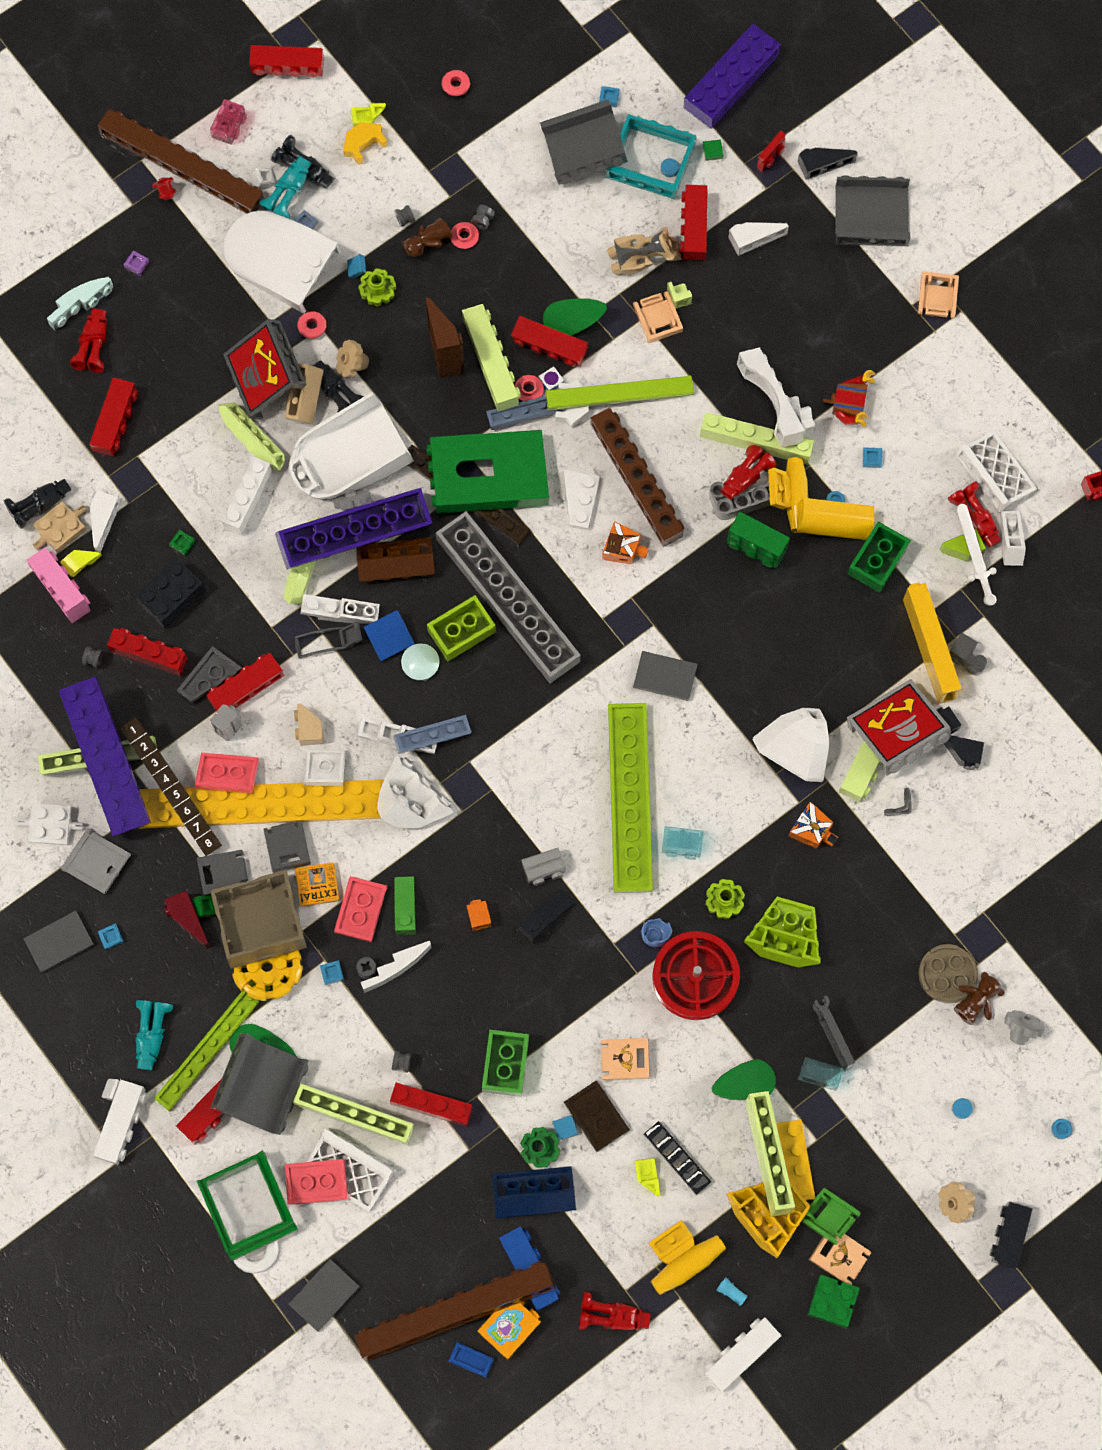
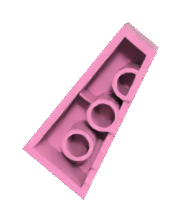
[27,548,91,623]

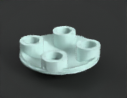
[401,644,439,681]

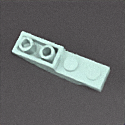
[47,277,113,330]

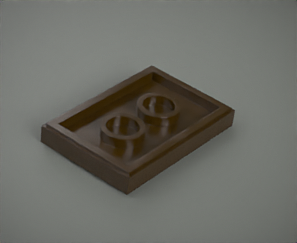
[563,1080,630,1153]

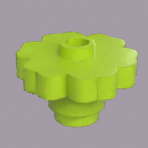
[359,269,396,306]
[705,879,745,919]

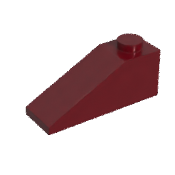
[164,891,210,948]

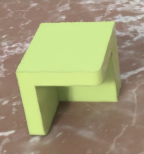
[667,282,692,309]

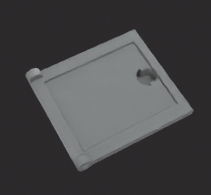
[60,828,131,894]

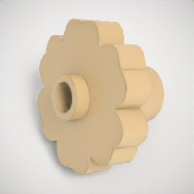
[336,340,369,378]
[938,1181,976,1224]

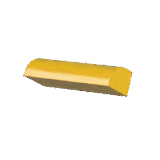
[797,498,874,540]

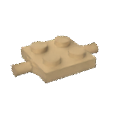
[32,501,87,553]

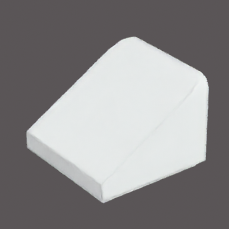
[250,168,276,190]
[102,1079,120,1101]

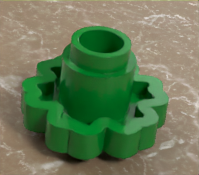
[520,1127,561,1168]

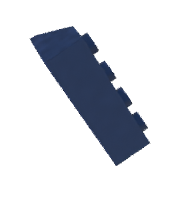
[492,1166,576,1218]

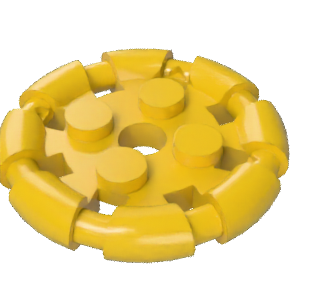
[232,950,303,1001]

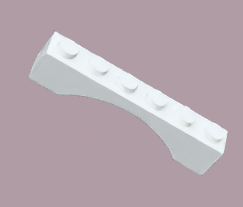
[737,347,805,448]

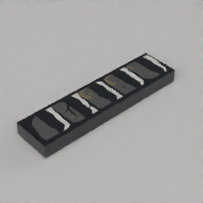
[643,1121,711,1195]

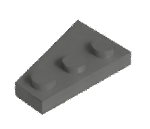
[177,646,242,703]

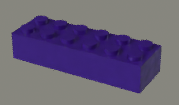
[683,24,781,129]

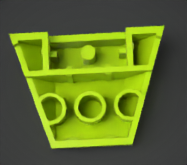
[744,897,821,968]

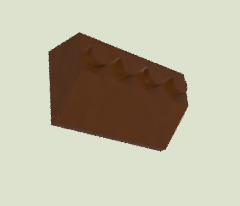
[356,537,435,582]

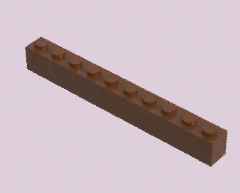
[97,109,264,214]
[355,1262,556,1362]

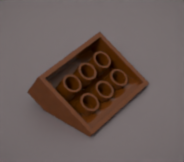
[425,297,464,378]

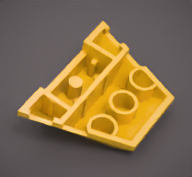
[726,1180,811,1258]

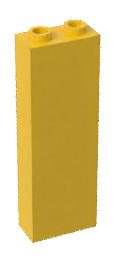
[903,582,961,704]

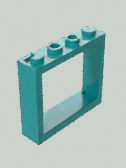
[606,114,696,200]

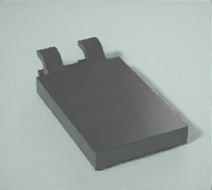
[812,996,855,1072]

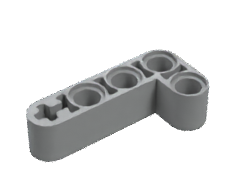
[709,482,770,521]

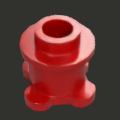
[152,177,176,200]

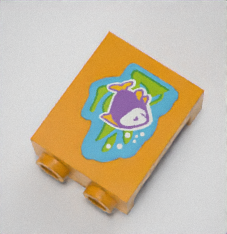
[478,1301,541,1360]

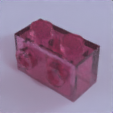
[210,99,247,145]

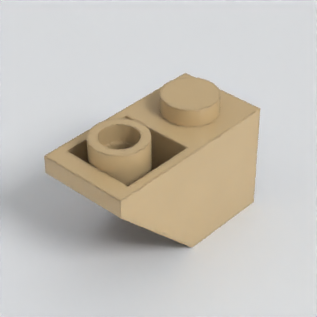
[294,703,324,746]

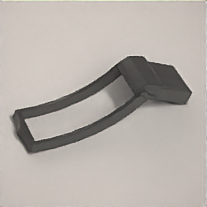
[294,622,362,659]

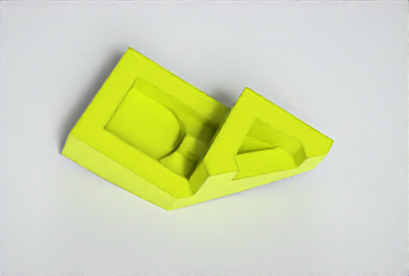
[351,103,386,127]
[60,550,102,577]
[634,1157,660,1197]

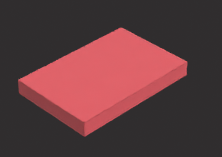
[195,752,259,794]
[334,876,388,942]
[285,1159,348,1205]

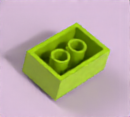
[427,595,496,661]

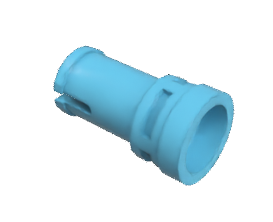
[717,1277,748,1306]

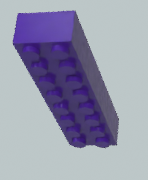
[275,488,432,570]
[59,677,152,837]

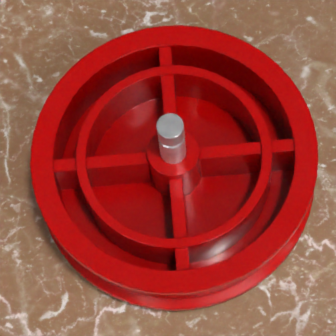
[652,931,740,1020]

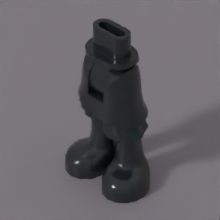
[271,134,334,189]
[313,360,364,413]
[3,479,72,529]

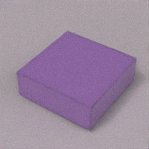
[124,250,150,276]

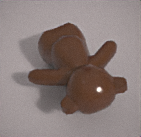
[402,218,452,257]
[954,972,1005,1025]

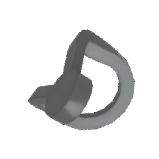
[884,788,912,816]

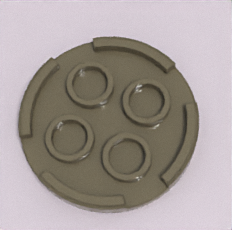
[918,944,978,1003]

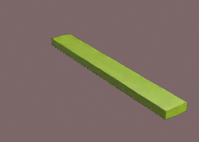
[545,376,694,410]
[154,981,271,1112]

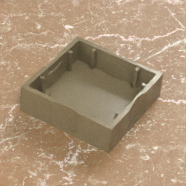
[210,870,307,969]

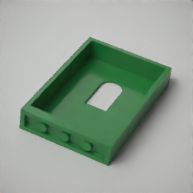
[427,430,549,513]

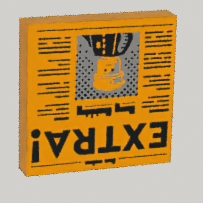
[295,862,339,907]

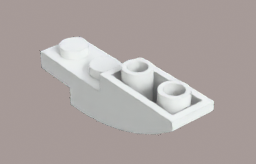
[300,594,380,624]

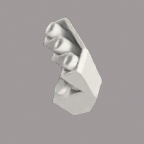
[752,708,829,782]
[377,755,454,828]

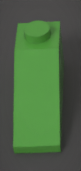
[394,876,416,935]

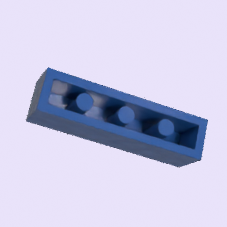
[499,1226,560,1312]

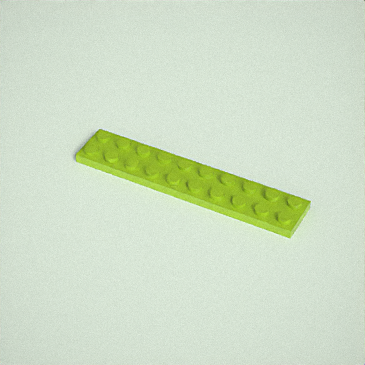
[608,703,653,893]

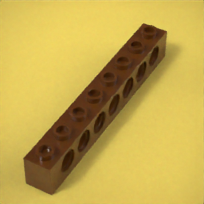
[590,407,685,547]

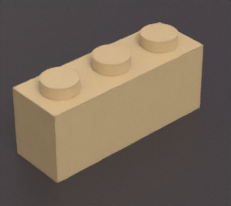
[284,364,323,424]

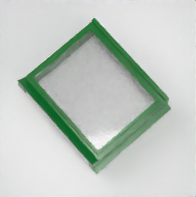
[197,1149,298,1261]

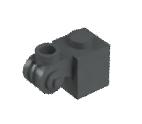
[949,633,987,675]

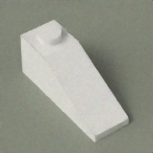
[729,223,789,256]
[89,490,120,553]
[1000,511,1026,566]

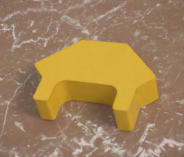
[344,122,387,165]

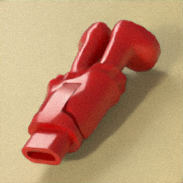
[69,309,107,373]
[720,445,777,500]
[947,481,1002,548]
[579,1291,650,1331]

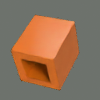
[467,899,492,931]

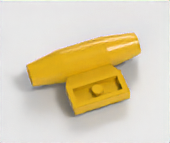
[768,457,808,533]
[649,1220,726,1295]

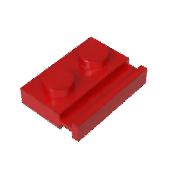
[757,131,786,172]

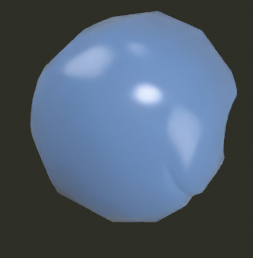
[641,918,672,947]

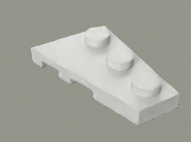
[563,469,600,531]

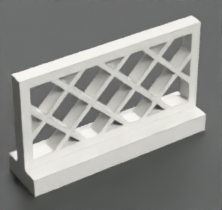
[956,431,1037,513]
[307,1128,396,1212]

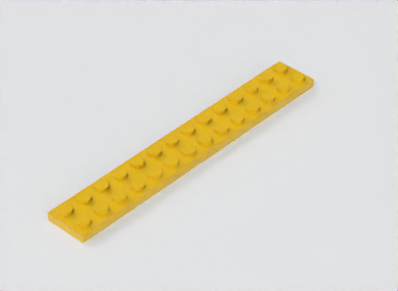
[137,779,385,829]

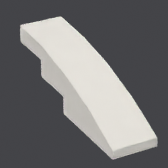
[356,717,437,754]
[361,941,432,993]

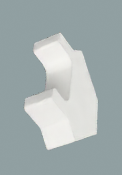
[555,379,589,428]
[789,396,815,437]

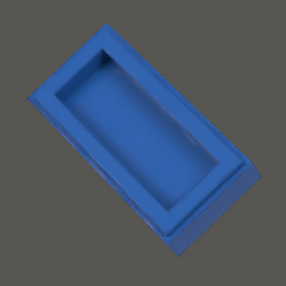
[449,1342,494,1378]

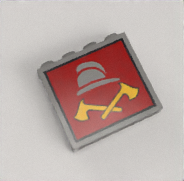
[847,679,951,776]

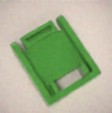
[801,1188,861,1245]

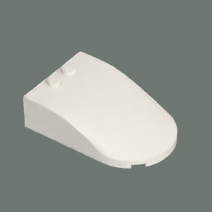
[224,211,342,314]
[289,392,414,499]

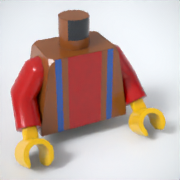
[823,370,876,427]

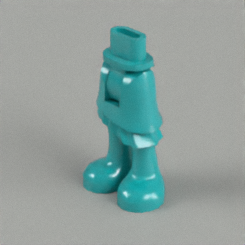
[259,156,311,219]
[135,1000,173,1070]

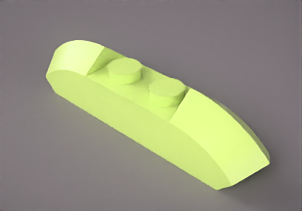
[218,403,285,470]
[283,517,320,604]

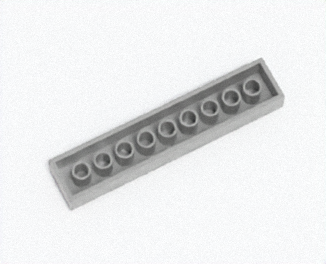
[436,511,581,684]

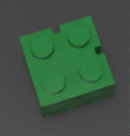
[807,1275,860,1329]

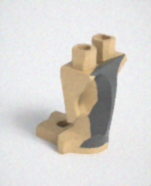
[607,226,682,276]

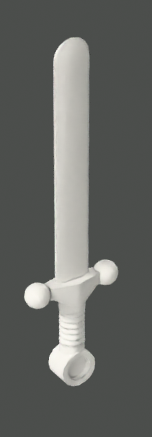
[957,504,996,606]

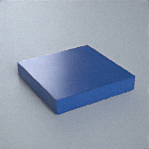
[363,610,415,661]

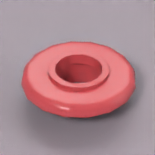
[442,70,470,96]
[451,222,479,249]
[298,311,326,339]
[515,375,544,401]

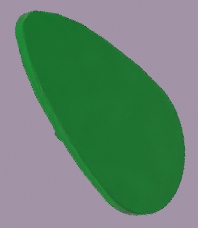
[543,298,607,336]
[229,1024,297,1057]
[711,1059,776,1100]

